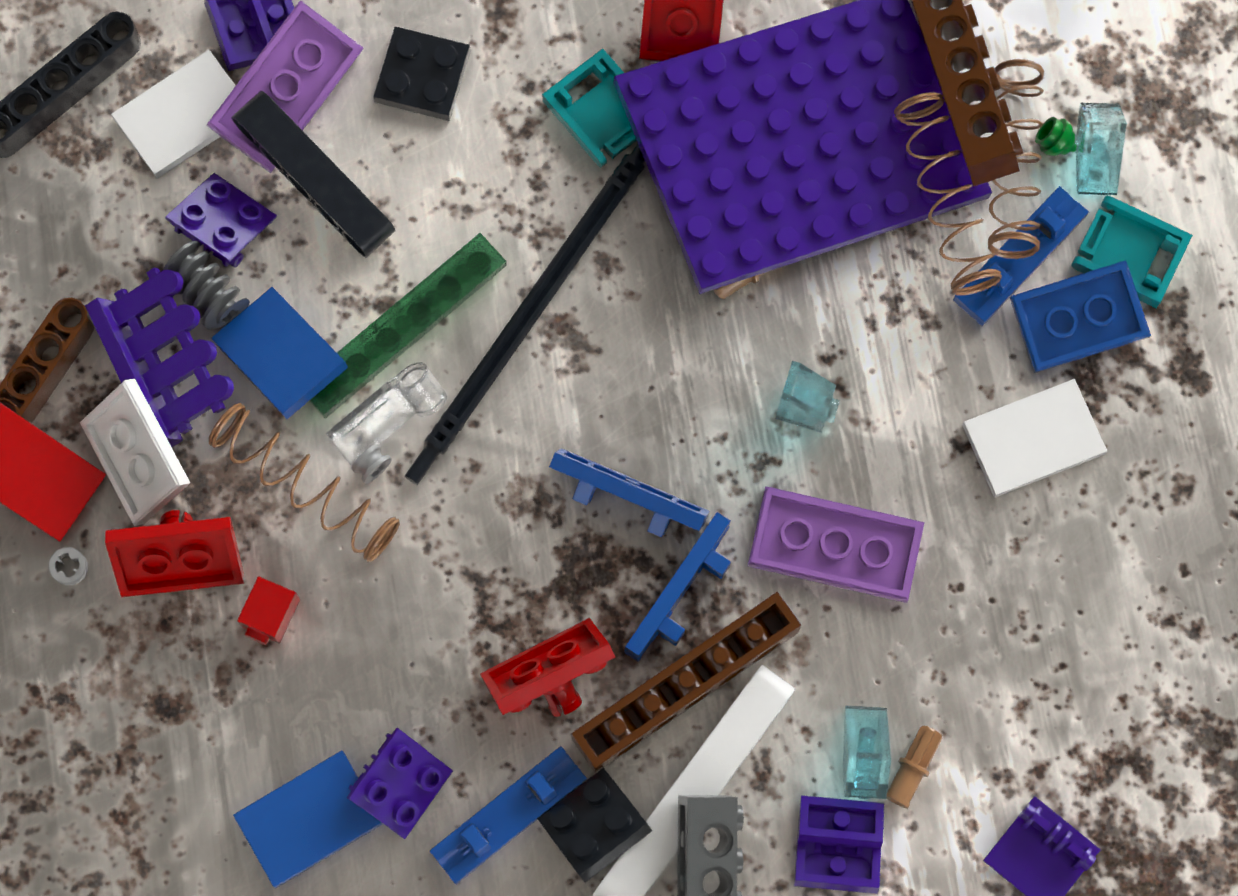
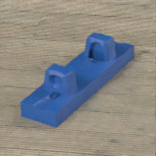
[953,186,1089,326]
[549,448,710,537]
[625,512,731,662]
[430,746,587,885]

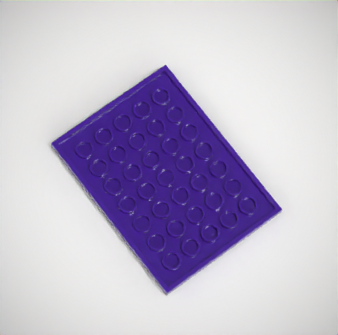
[613,0,992,294]

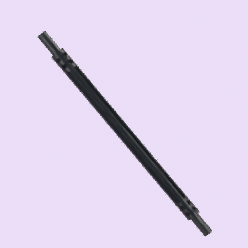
[404,144,645,485]

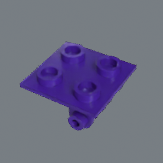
[165,173,277,268]
[346,728,453,839]
[983,796,1101,896]

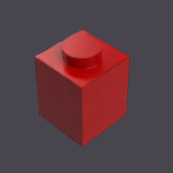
[237,576,300,645]

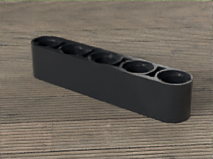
[0,11,141,158]
[231,90,396,258]

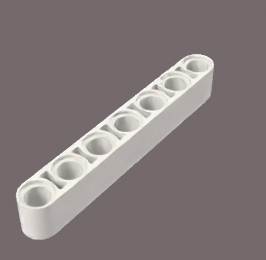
[592,665,796,896]

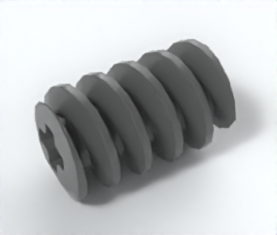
[163,241,250,329]

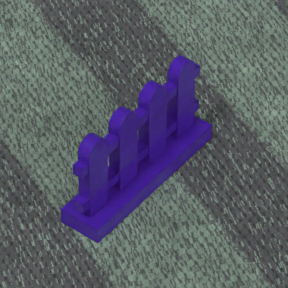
[85,268,234,447]

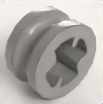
[351,444,392,484]
[49,547,88,585]

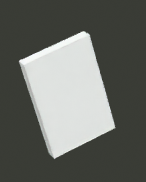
[111,50,236,179]
[80,379,190,526]
[962,379,1107,498]

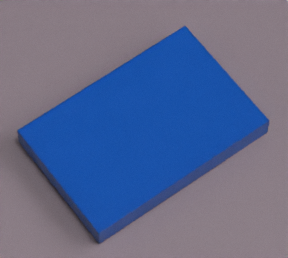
[1010,260,1151,373]
[211,287,348,420]
[233,750,383,888]

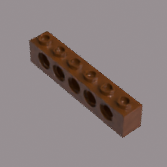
[911,0,1023,187]
[571,591,802,774]

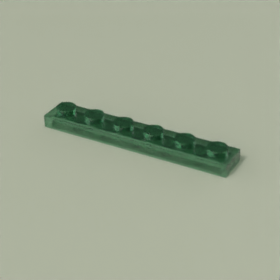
[309,233,507,419]

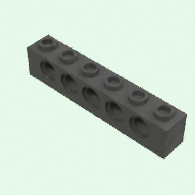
[677,795,744,896]

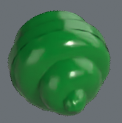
[1035,117,1077,157]

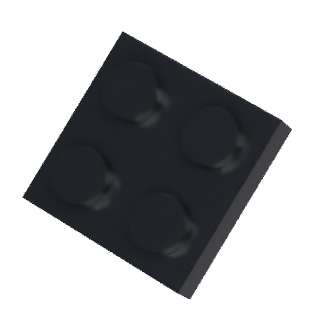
[374,26,471,121]
[537,767,652,883]

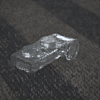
[325,362,447,466]

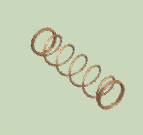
[988,59,1044,259]
[894,92,1002,295]
[208,403,400,562]

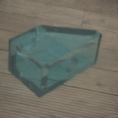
[1076,102,1127,195]
[775,361,840,433]
[843,705,891,799]

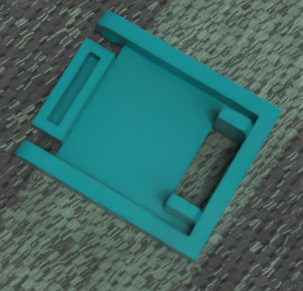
[542,48,637,168]
[1071,196,1193,308]

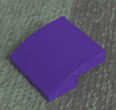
[204,0,294,71]
[794,795,884,894]

